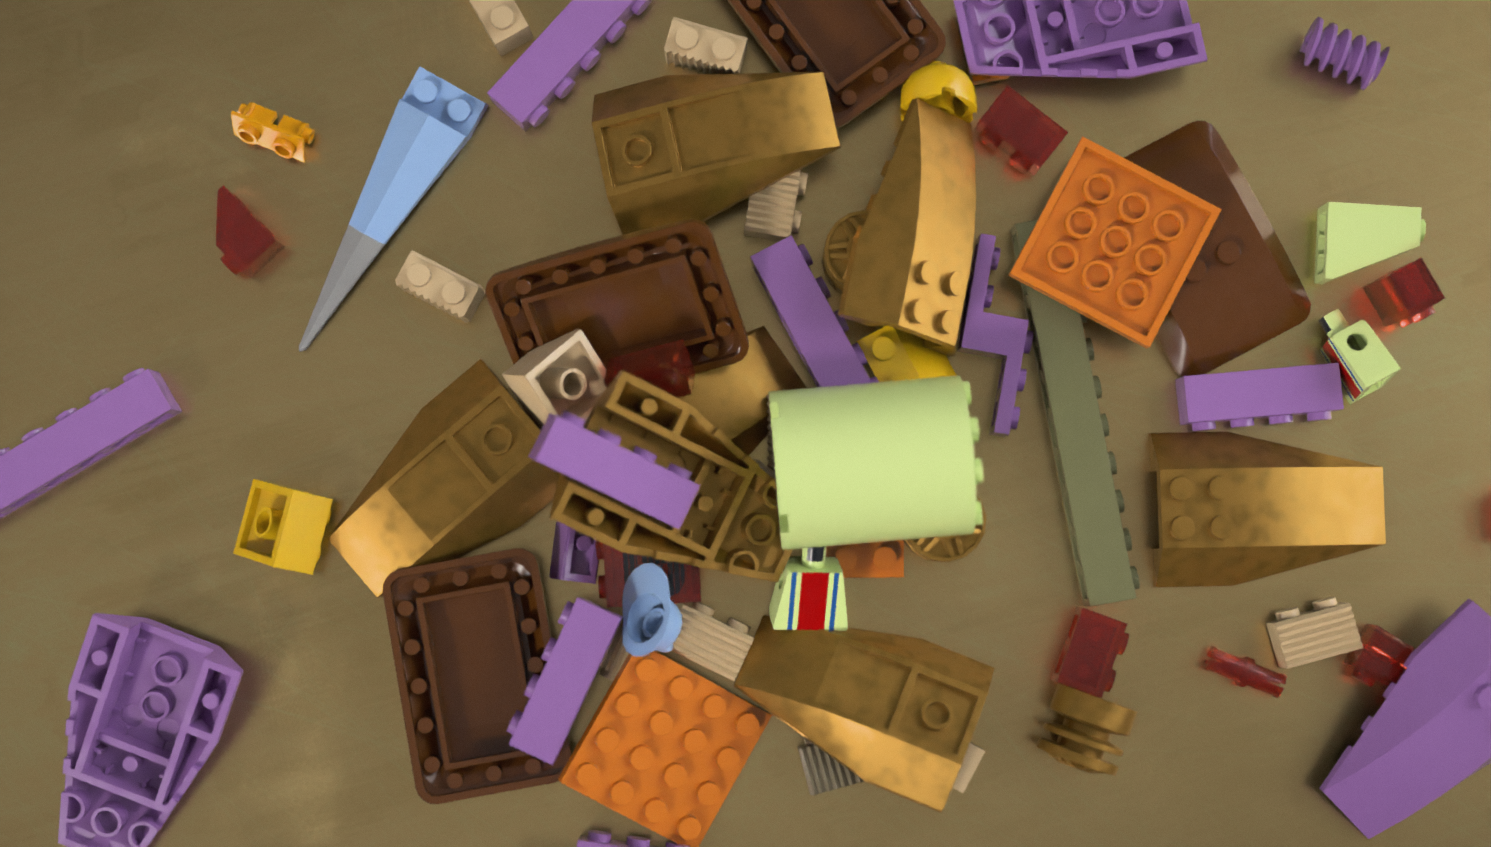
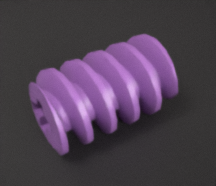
[1300,17,1390,90]

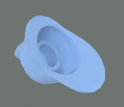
[622,563,682,656]

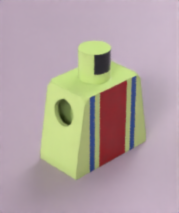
[1318,309,1401,405]
[769,546,848,631]

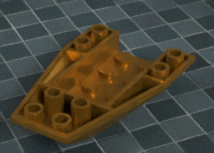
[591,72,841,235]
[328,359,561,598]
[734,615,995,813]

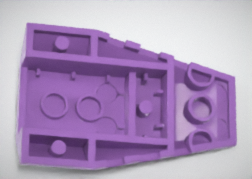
[953,0,1208,79]
[1320,598,1491,839]
[58,613,244,847]

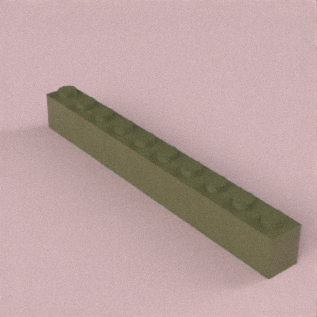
[1010,220,1140,607]

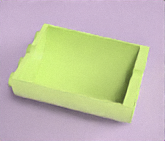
[768,375,983,550]

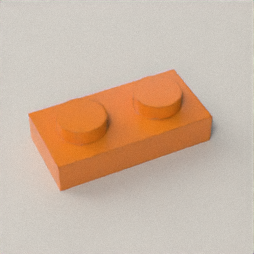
[826,540,904,578]

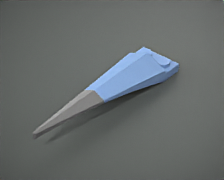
[299,67,489,352]

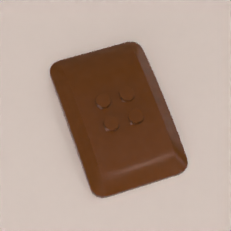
[727,0,946,129]
[1124,120,1311,377]
[485,219,749,385]
[383,548,572,804]

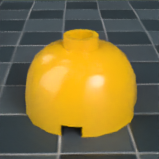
[900,61,977,123]

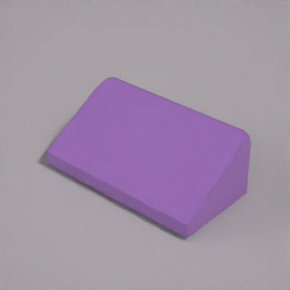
[549,521,601,584]

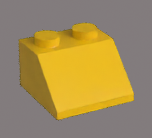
[856,326,957,382]
[233,479,333,575]

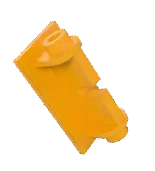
[231,102,315,162]

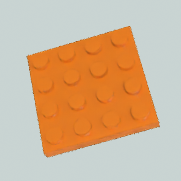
[1008,136,1222,349]
[558,651,772,847]

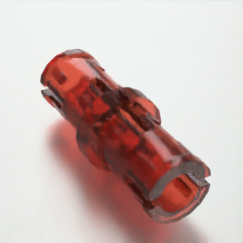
[1203,646,1287,698]

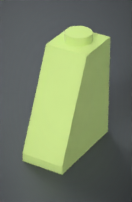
[1314,202,1426,284]

